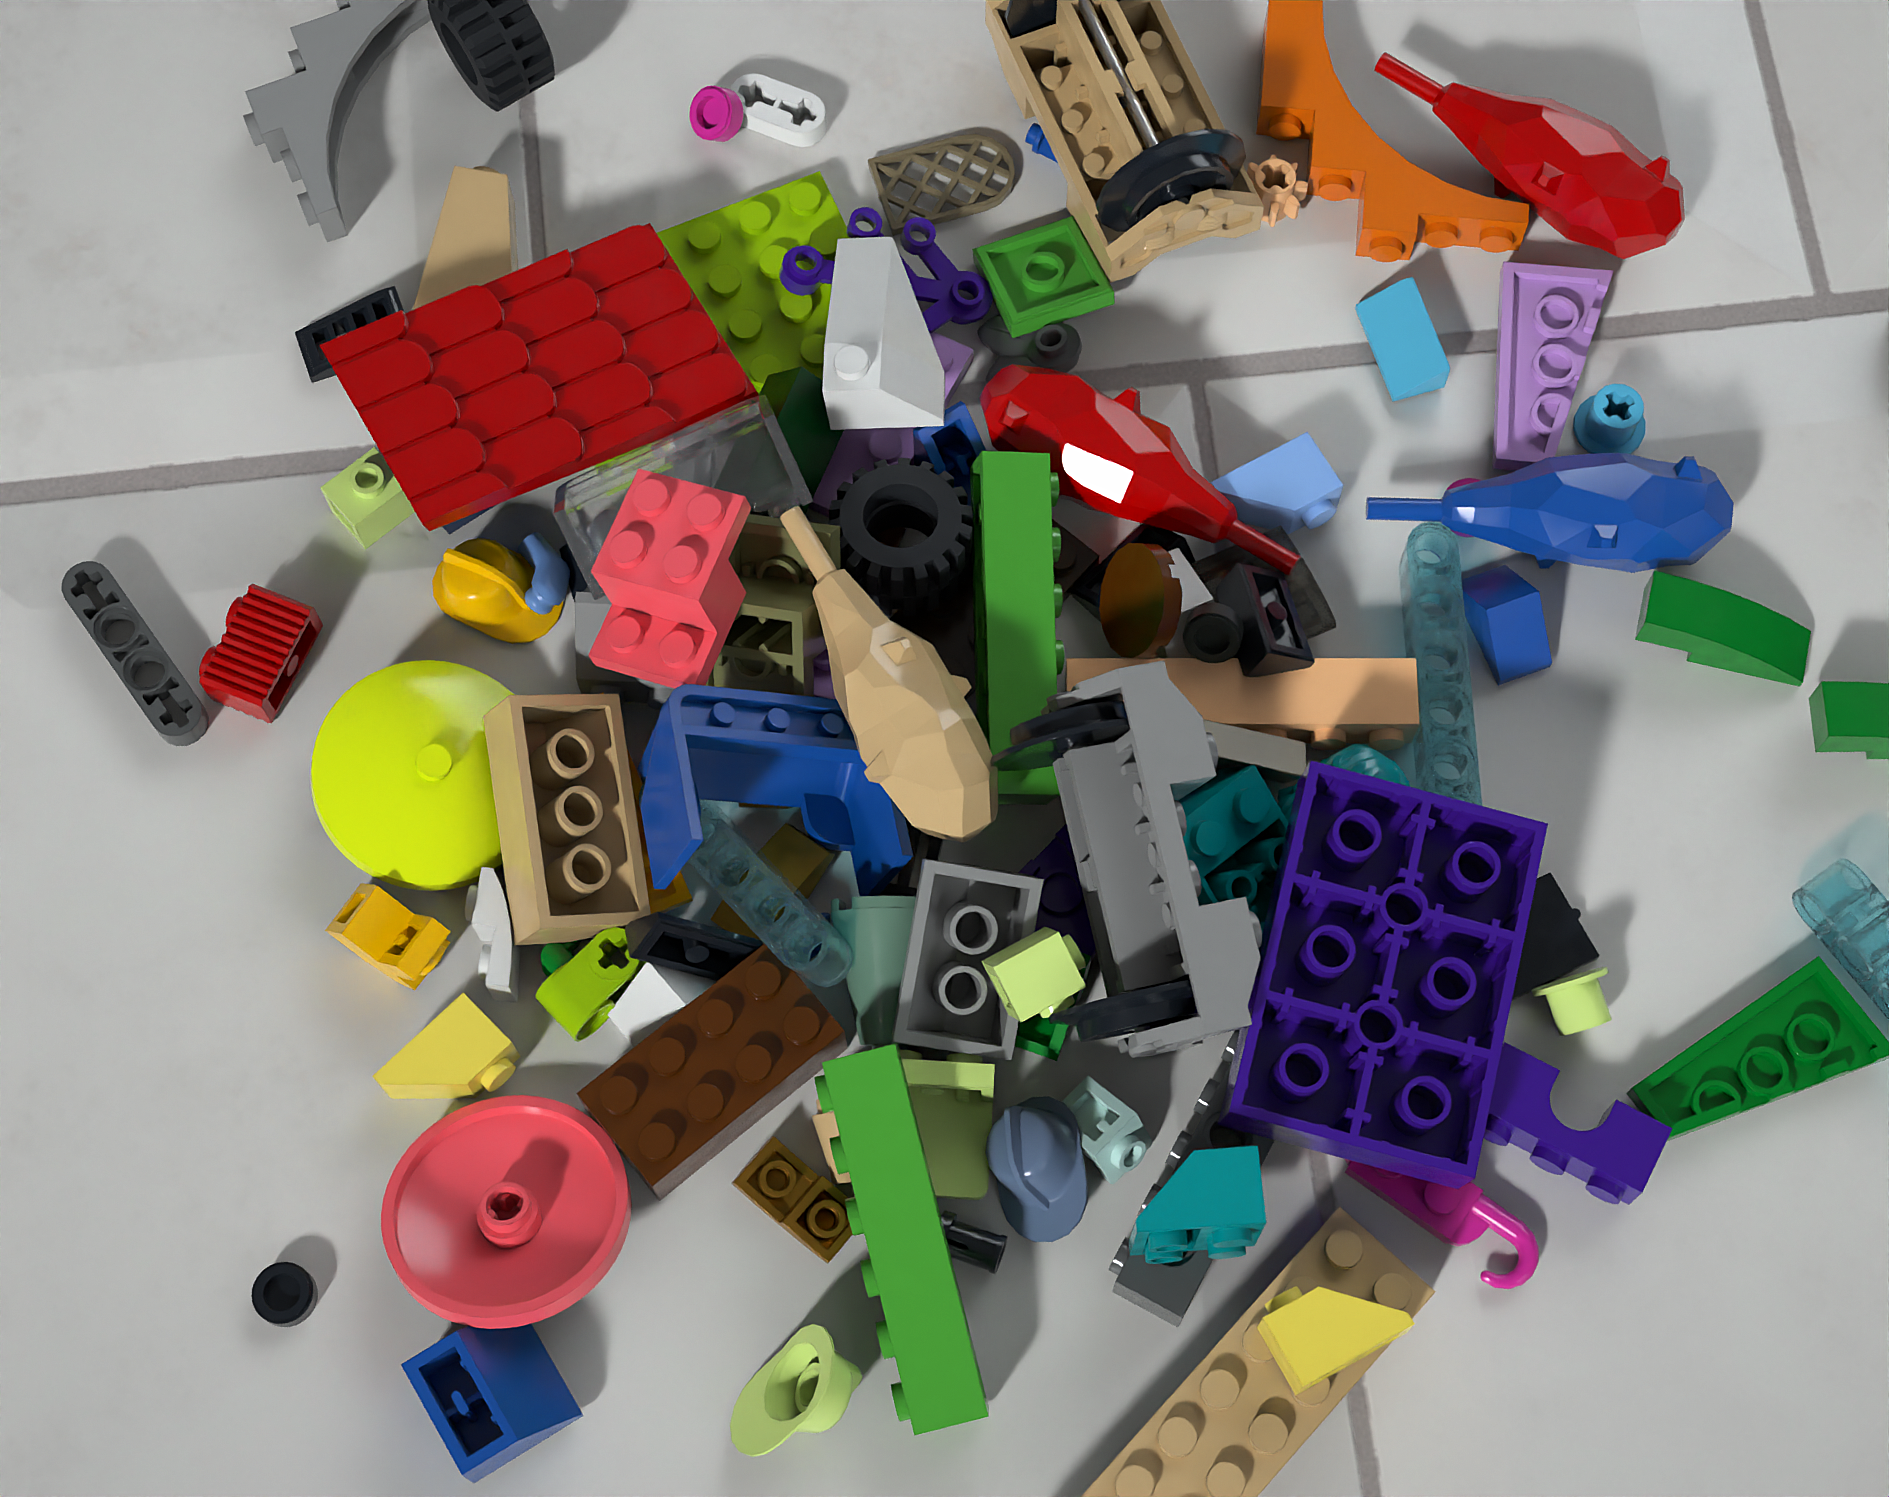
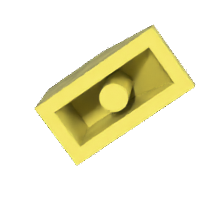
[372,993,521,1099]
[1257,1286,1415,1395]

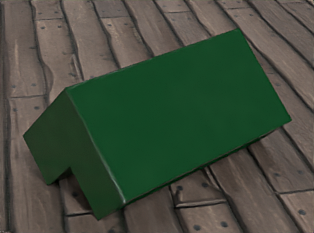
[715,366,844,518]

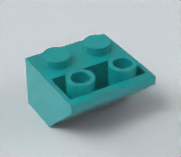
[1129,1146,1267,1264]

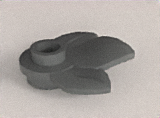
[977,315,1082,383]

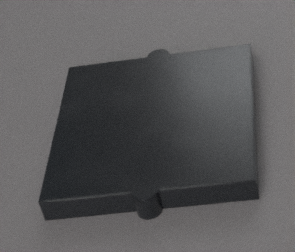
[1512,872,1600,1001]

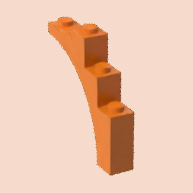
[1256,0,1529,262]

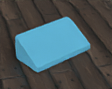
[1355,277,1450,402]

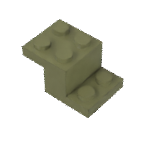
[705,514,841,697]

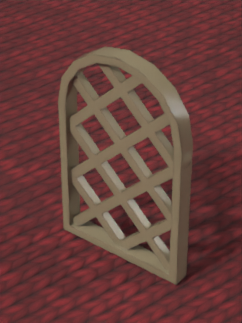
[868,134,1015,236]

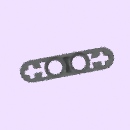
[61,561,209,746]

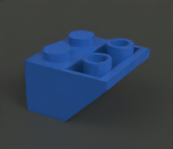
[401,1324,584,1483]

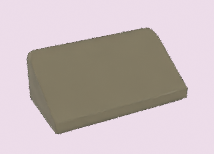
[1203,719,1306,784]

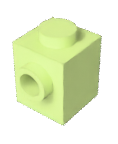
[320,447,415,550]
[981,927,1086,1022]

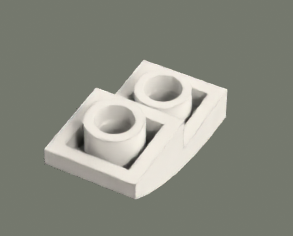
[465,867,520,1002]

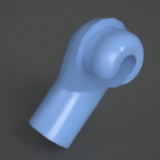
[518,532,570,615]

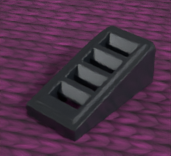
[295,286,405,383]

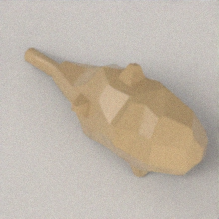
[780,506,998,843]

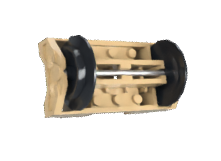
[985,0,1264,283]

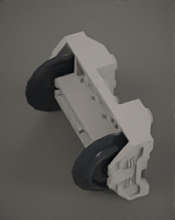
[990,660,1262,1058]

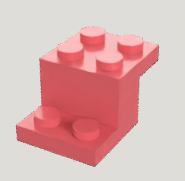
[588,468,751,689]

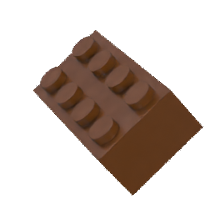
[576,941,847,1201]

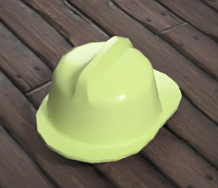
[730,1324,862,1457]

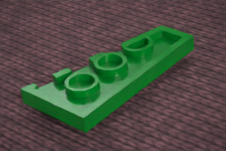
[1626,956,1889,1141]

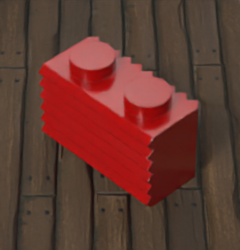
[199,583,323,723]

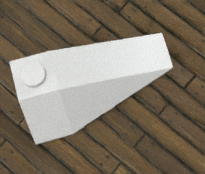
[822,237,945,430]

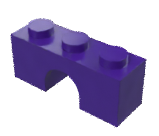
[1484,1042,1673,1205]

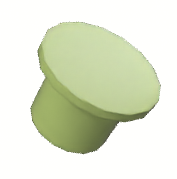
[1532,967,1612,1036]

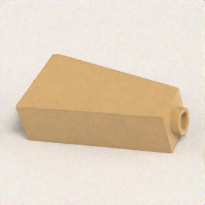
[413,166,518,310]

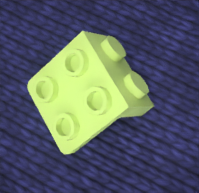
[899,1050,995,1200]

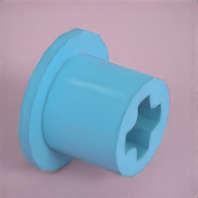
[1573,383,1645,454]

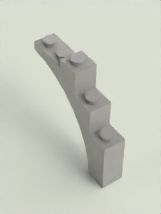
[243,0,431,242]

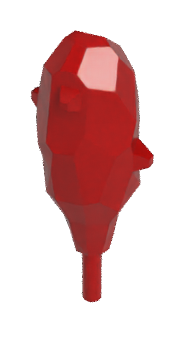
[1374,52,1685,259]
[979,364,1301,576]

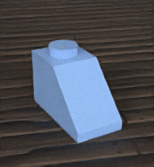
[1210,432,1343,534]

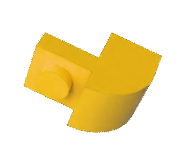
[325,883,451,990]

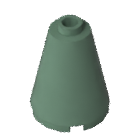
[830,896,916,1050]

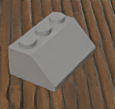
[891,859,1044,1060]

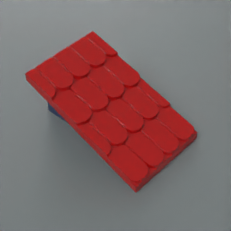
[319,223,761,535]

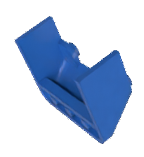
[641,684,913,896]

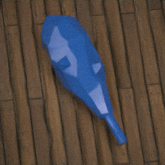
[1365,453,1734,573]

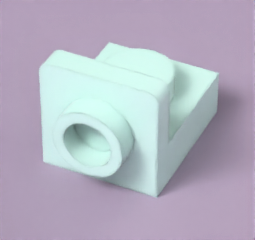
[1062,1076,1152,1184]

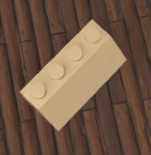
[483,694,651,946]

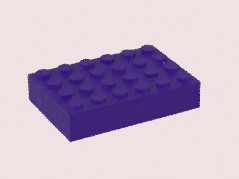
[1218,760,1548,1189]

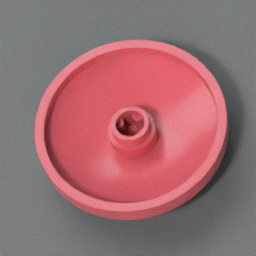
[381,1095,632,1329]

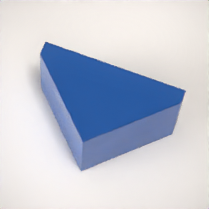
[913,401,986,506]
[1452,565,1552,686]

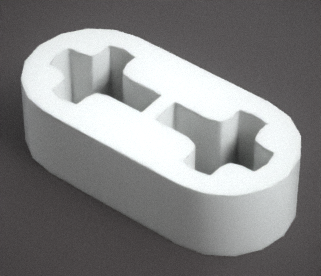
[731,73,827,147]

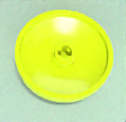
[310,660,514,891]

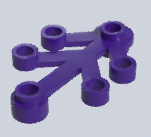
[779,207,993,334]

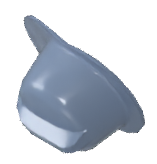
[985,1096,1088,1242]

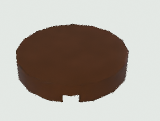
[1099,543,1182,659]

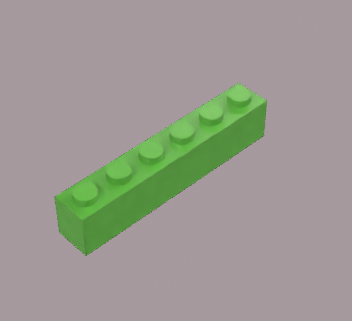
[970,451,1065,805]
[814,1043,989,1436]

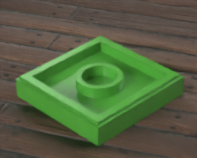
[972,216,1115,338]

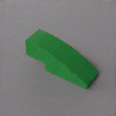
[1635,570,1811,687]
[1809,681,1889,759]

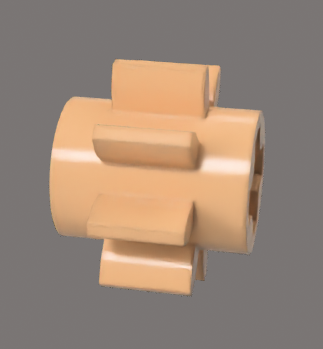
[1247,155,1308,227]

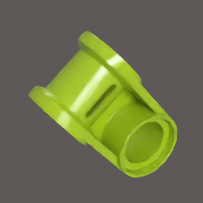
[535,927,646,1042]

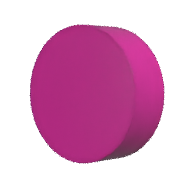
[689,86,743,142]

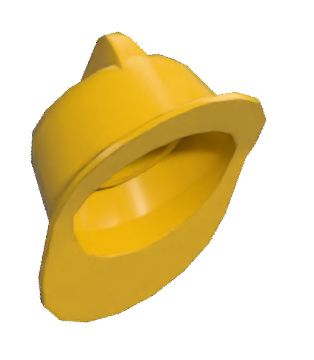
[432,538,563,644]

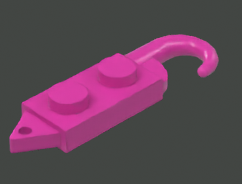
[1344,1159,1539,1289]

